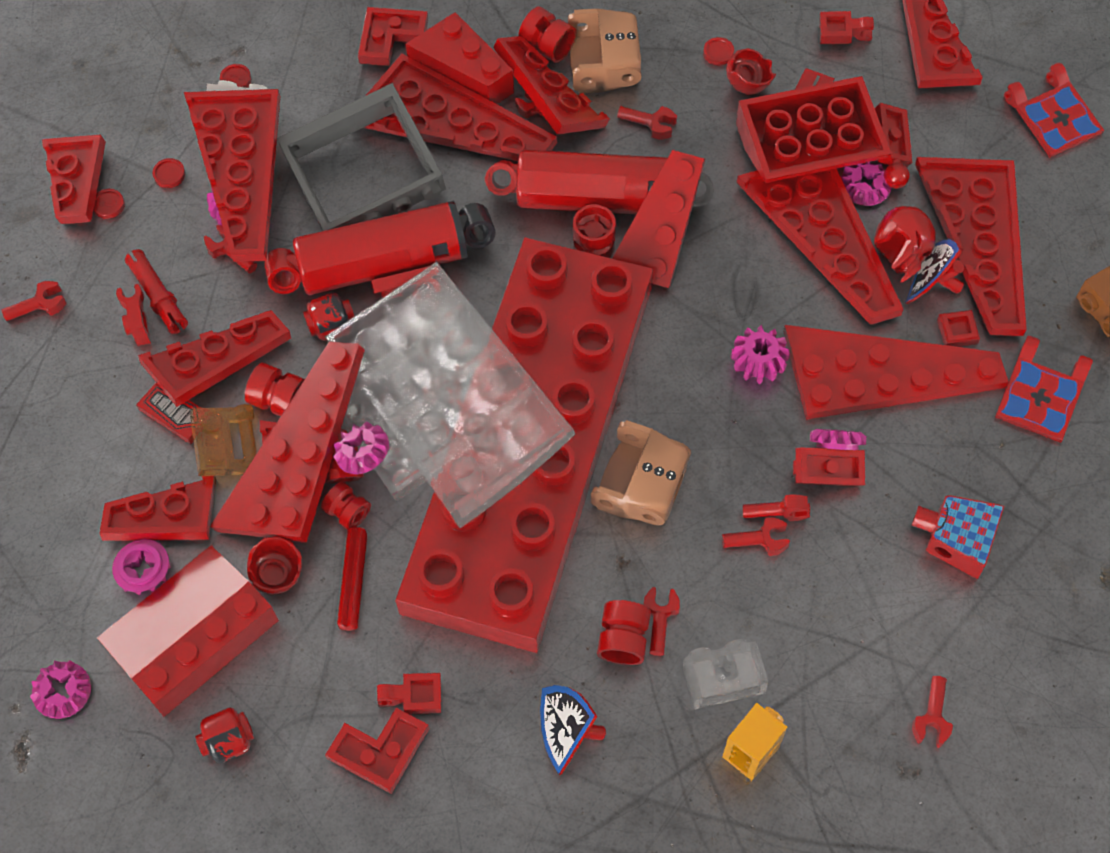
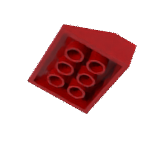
[736,76,892,183]
[97,545,279,717]

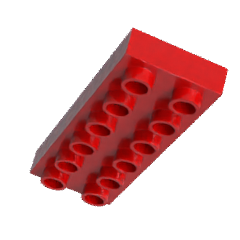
[395,237,653,654]

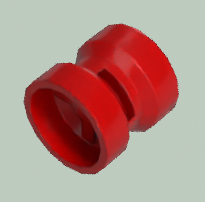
[321,482,371,530]

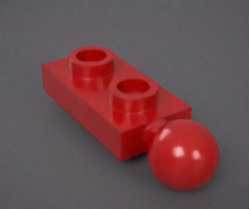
[875,102,913,189]

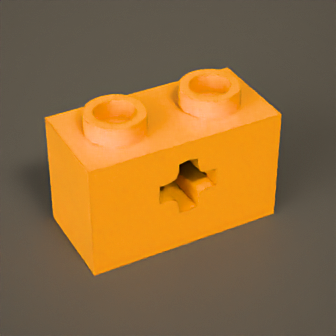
[722,703,788,781]

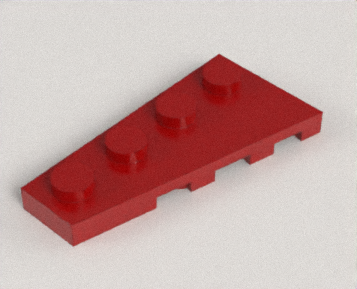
[902,0,983,88]
[493,36,610,135]
[612,150,706,288]

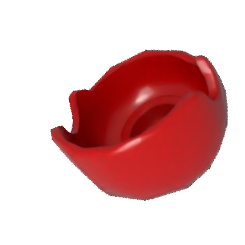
[726,48,776,95]
[247,536,302,595]

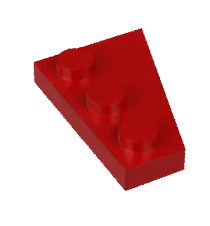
[42,134,106,224]
[99,473,217,541]

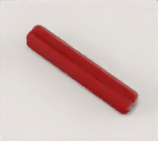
[337,527,367,631]

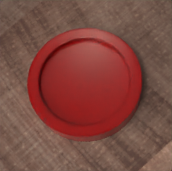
[703,37,734,66]
[220,64,252,88]
[152,158,185,188]
[93,188,125,219]

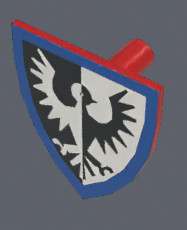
[905,239,964,305]
[540,685,606,775]

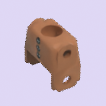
[568,9,642,94]
[591,420,691,526]

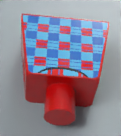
[911,495,1004,579]

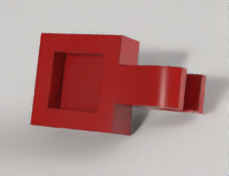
[819,11,874,44]
[116,284,151,346]
[377,673,441,714]

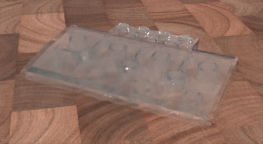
[325,262,575,528]

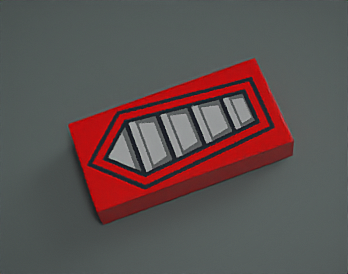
[136,382,212,444]

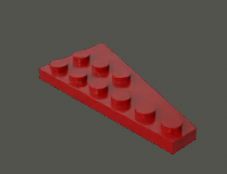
[363,53,557,161]
[184,89,281,262]
[915,157,1027,336]
[737,169,904,325]
[783,325,1009,420]
[210,342,365,542]

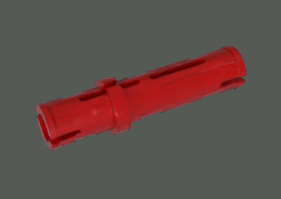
[124,249,188,334]

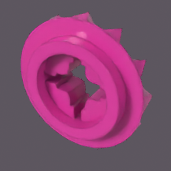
[841,162,892,206]
[333,421,389,474]
[810,429,867,450]
[112,539,171,595]
[30,660,91,719]

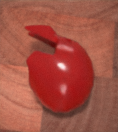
[874,206,936,283]

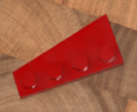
[138,310,291,407]

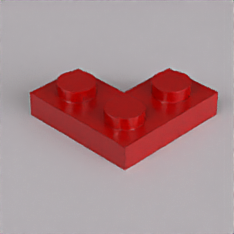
[358,7,428,66]
[325,707,430,794]

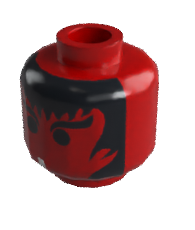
[303,293,355,341]
[195,707,255,763]

